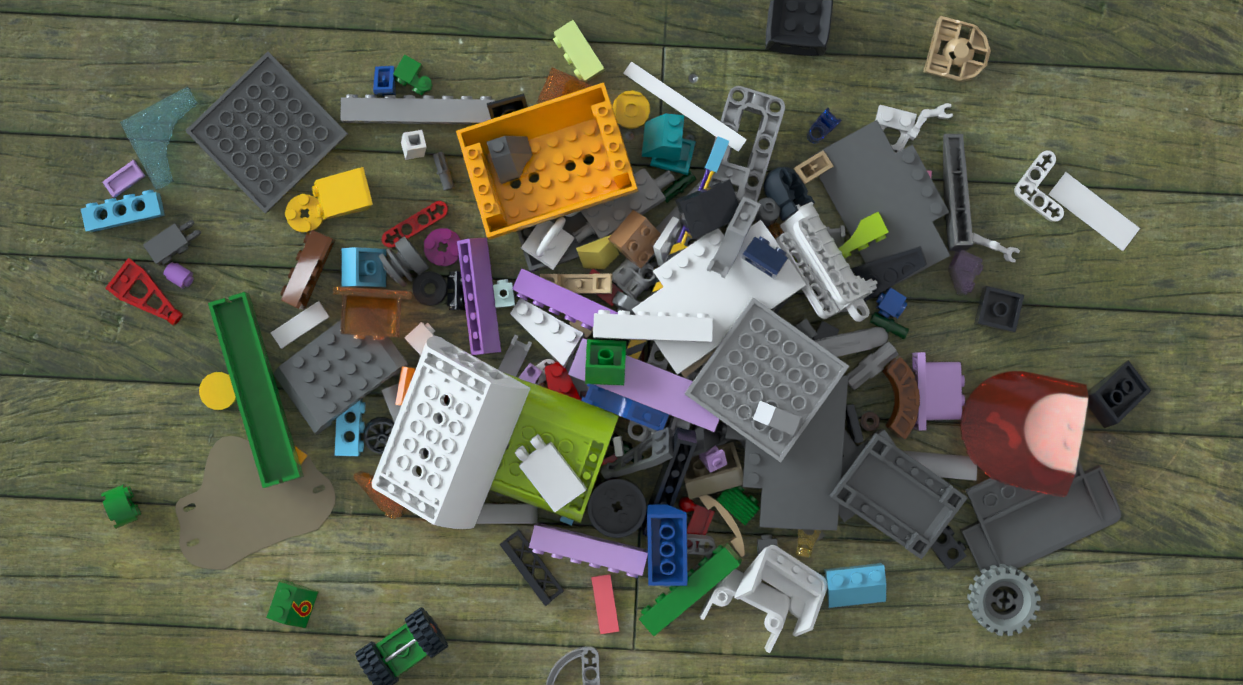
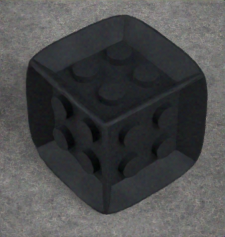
[765,0,833,56]

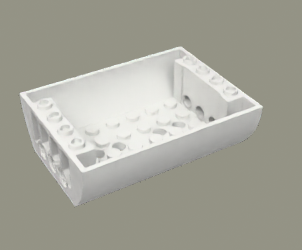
[372,336,530,529]

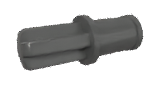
[433,152,455,191]

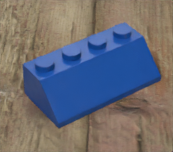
[647,505,687,586]

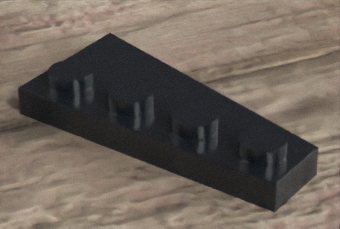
[850,246,927,302]

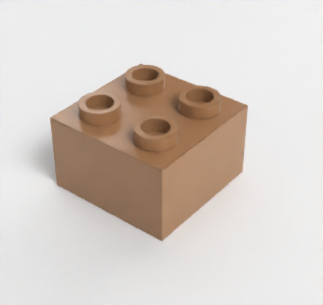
[608,210,661,268]

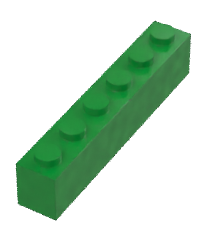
[639,543,742,636]

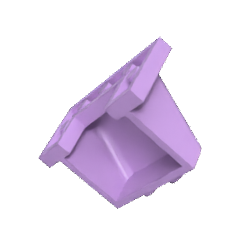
[912,352,965,430]

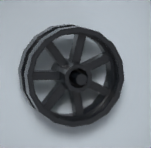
[364,417,394,454]

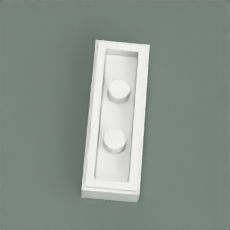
[271,301,330,349]

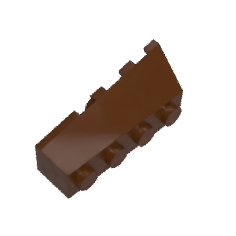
[280,230,335,310]

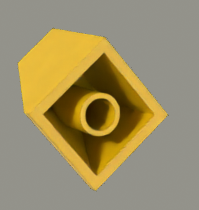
[312,167,373,220]

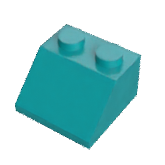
[642,113,684,160]

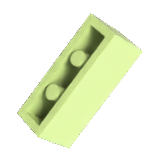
[553,20,604,83]

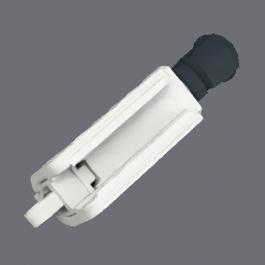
[764,167,877,322]

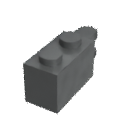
[143,220,201,265]

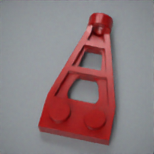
[105,258,183,326]

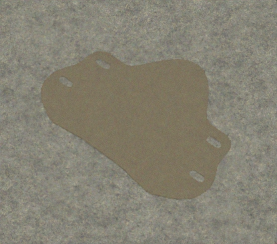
[175,436,335,570]

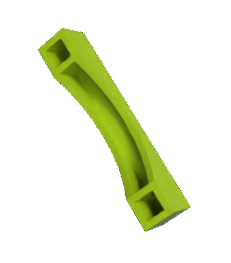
[792,212,888,268]

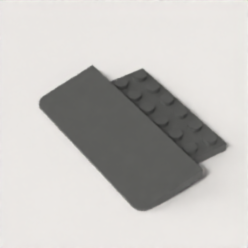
[960,441,1121,575]

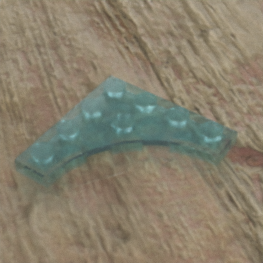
[120,86,198,190]

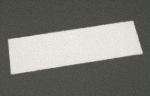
[1048,172,1140,251]

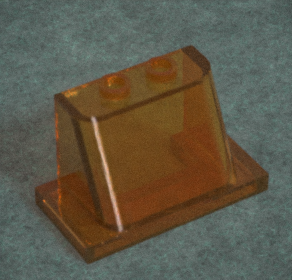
[332,286,412,340]

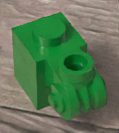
[393,54,433,96]

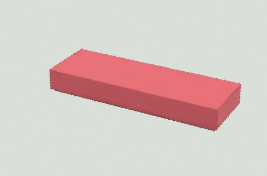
[591,574,619,634]

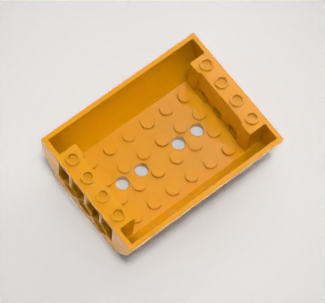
[456,83,639,240]

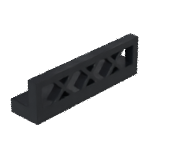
[499,529,564,606]

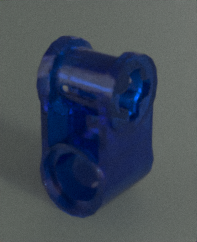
[806,108,842,144]

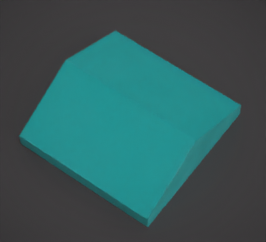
[650,138,696,175]

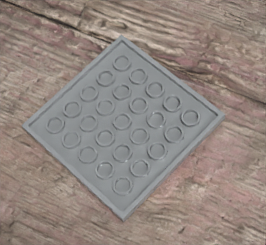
[684,298,849,462]

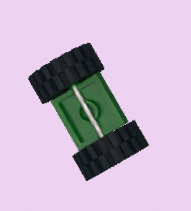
[355,607,448,685]

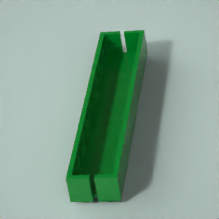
[208,292,304,488]

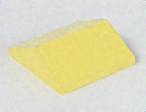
[576,235,619,269]

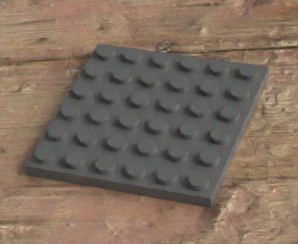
[185,52,349,214]

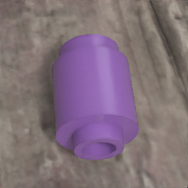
[163,262,194,289]

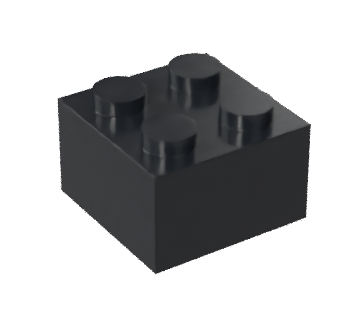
[974,286,1024,333]

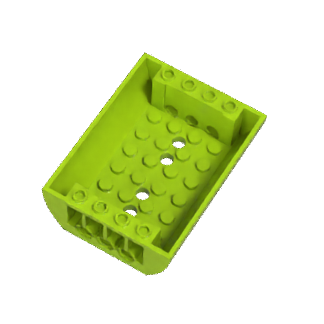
[489,373,619,523]

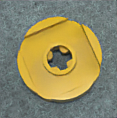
[285,194,324,233]

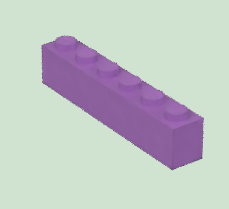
[457,238,501,355]
[512,269,618,331]

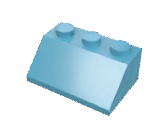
[824,563,886,608]

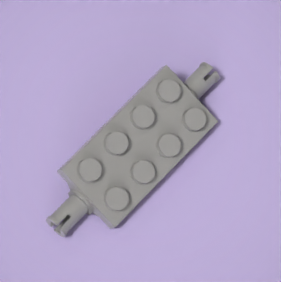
[572,168,675,243]

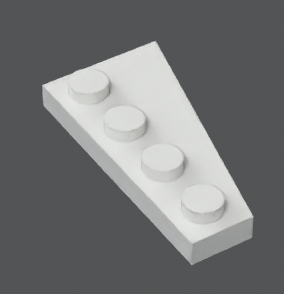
[510,298,585,368]

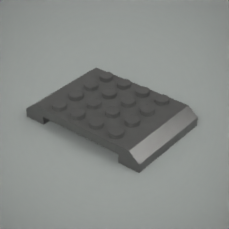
[274,305,410,435]
[829,433,968,560]

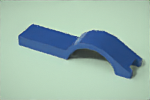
[581,384,669,431]

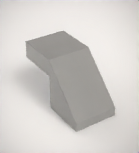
[753,401,803,436]

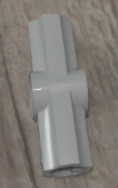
[847,342,899,390]

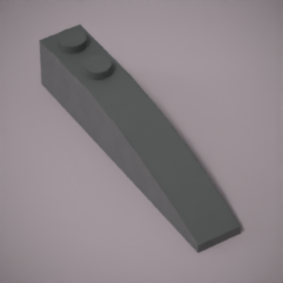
[943,134,974,251]

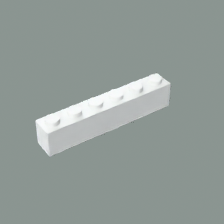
[593,310,713,343]

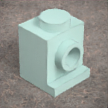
[493,279,515,308]

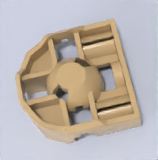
[923,16,991,82]

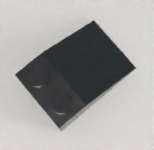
[675,179,739,239]
[1082,360,1151,428]

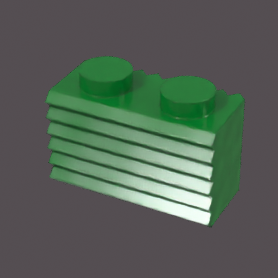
[715,486,760,525]

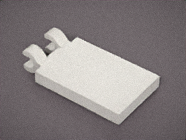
[515,434,587,512]

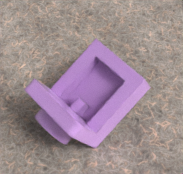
[699,445,727,473]

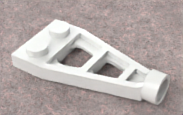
[875,105,917,154]

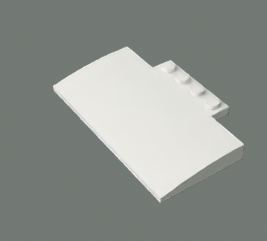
[632,220,806,375]

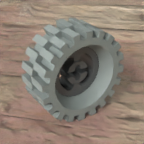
[967,564,1041,636]

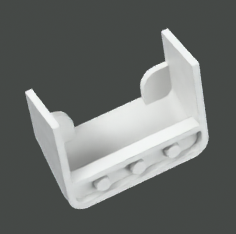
[734,545,827,637]
[699,569,790,653]

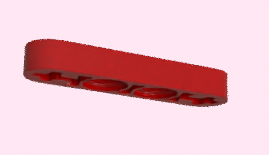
[382,201,449,248]

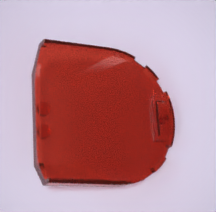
[960,371,1088,497]

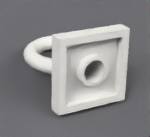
[521,217,575,270]

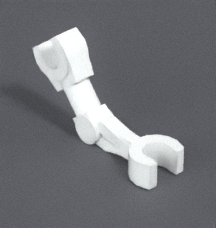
[908,103,953,140]
[972,233,1020,262]

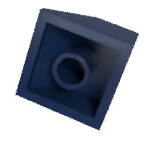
[742,236,788,279]

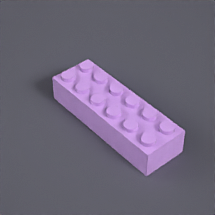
[529,523,648,578]

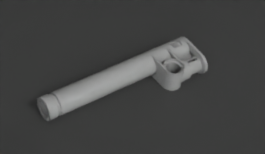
[612,180,702,301]

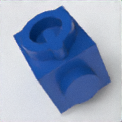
[876,287,908,319]

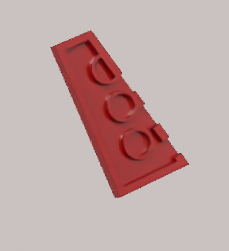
[544,362,581,401]

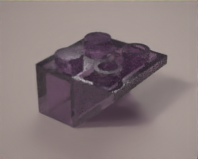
[948,250,984,296]

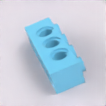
[81,190,165,233]
[335,399,366,456]

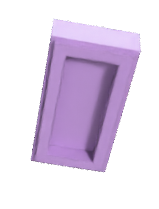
[102,160,146,198]

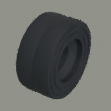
[412,271,448,306]

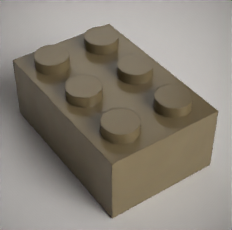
[684,442,743,499]

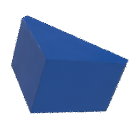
[373,66,396,97]

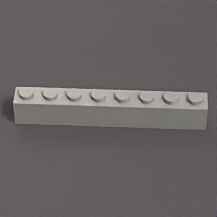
[341,94,495,125]

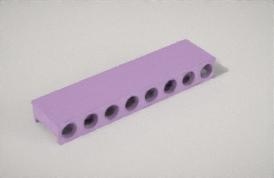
[568,338,719,432]

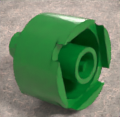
[101,484,142,529]

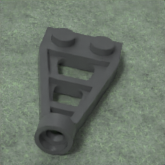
[600,427,673,480]

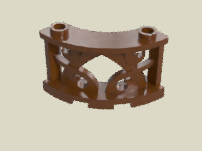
[882,357,920,440]

